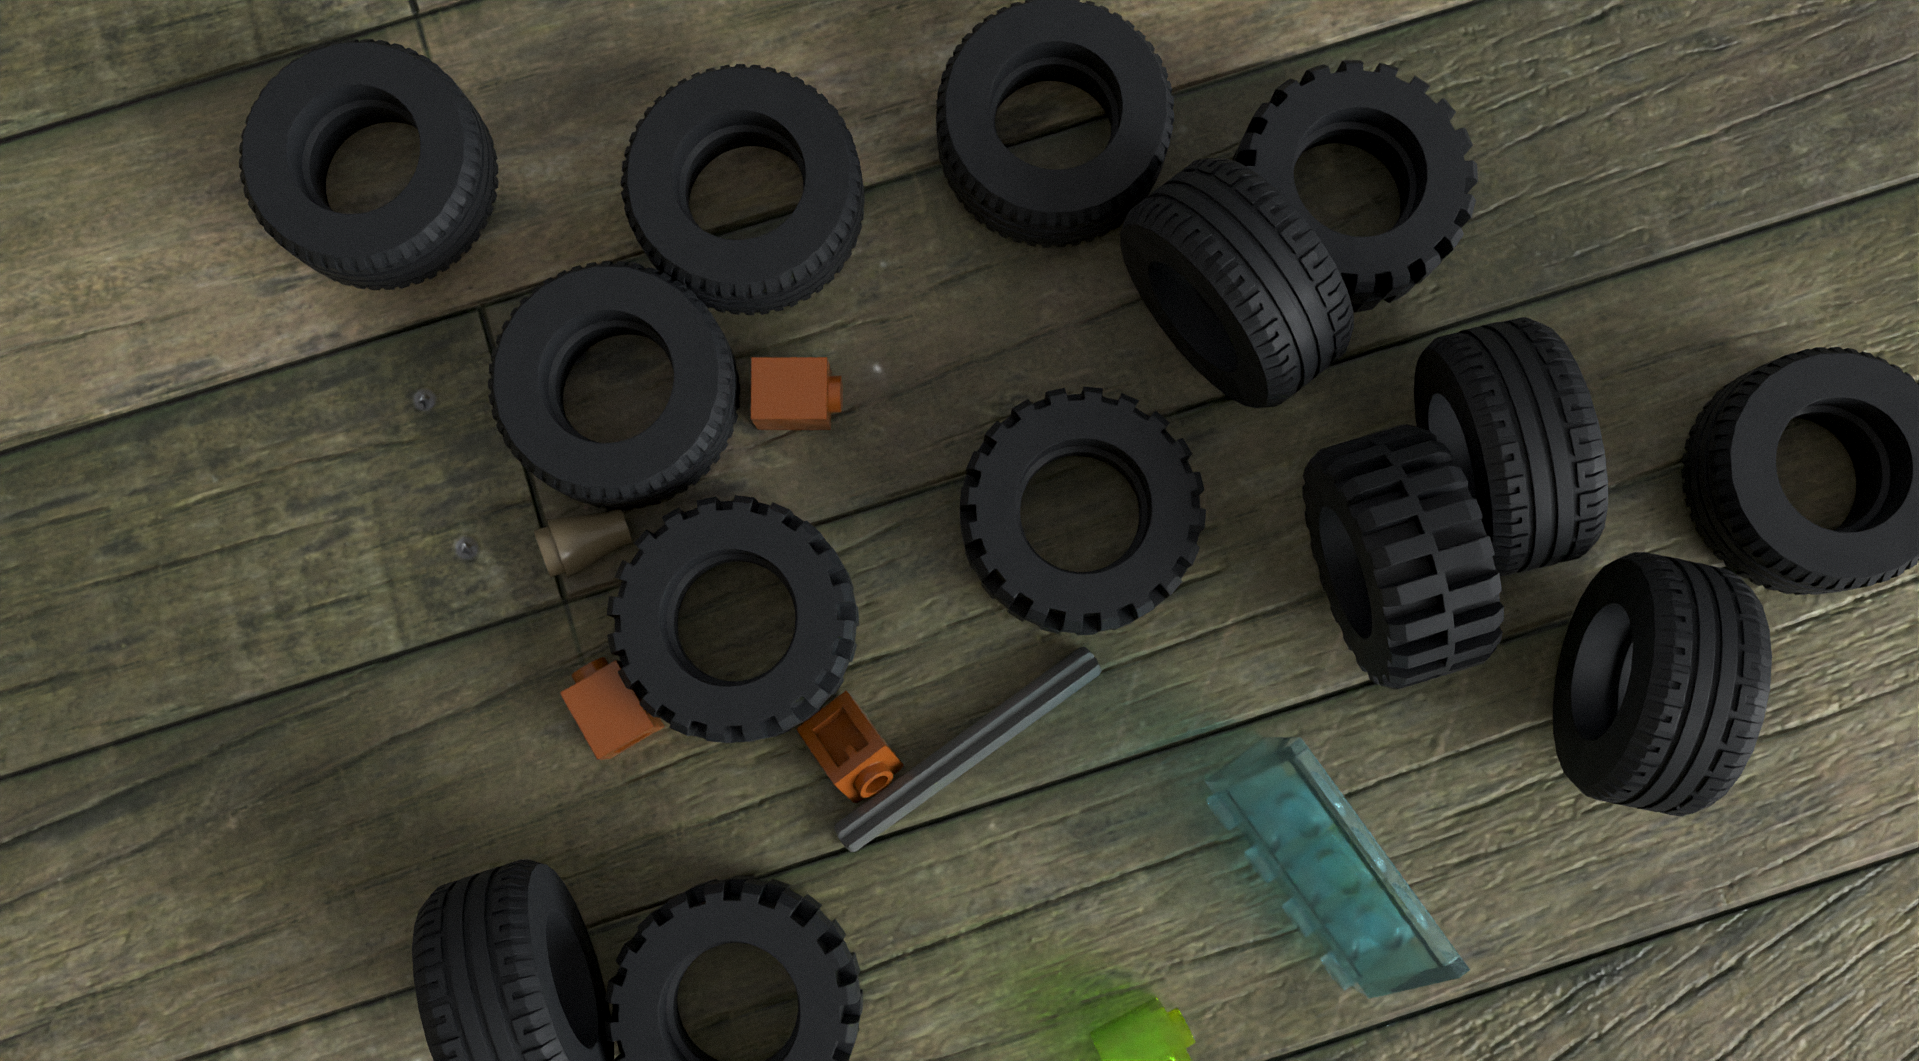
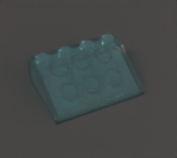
[1204,737,1470,999]

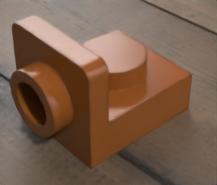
[796,691,904,803]

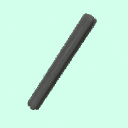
[834,647,1102,852]

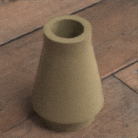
[534,508,633,578]

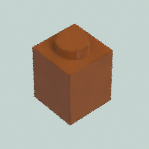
[751,357,843,430]
[560,657,664,760]

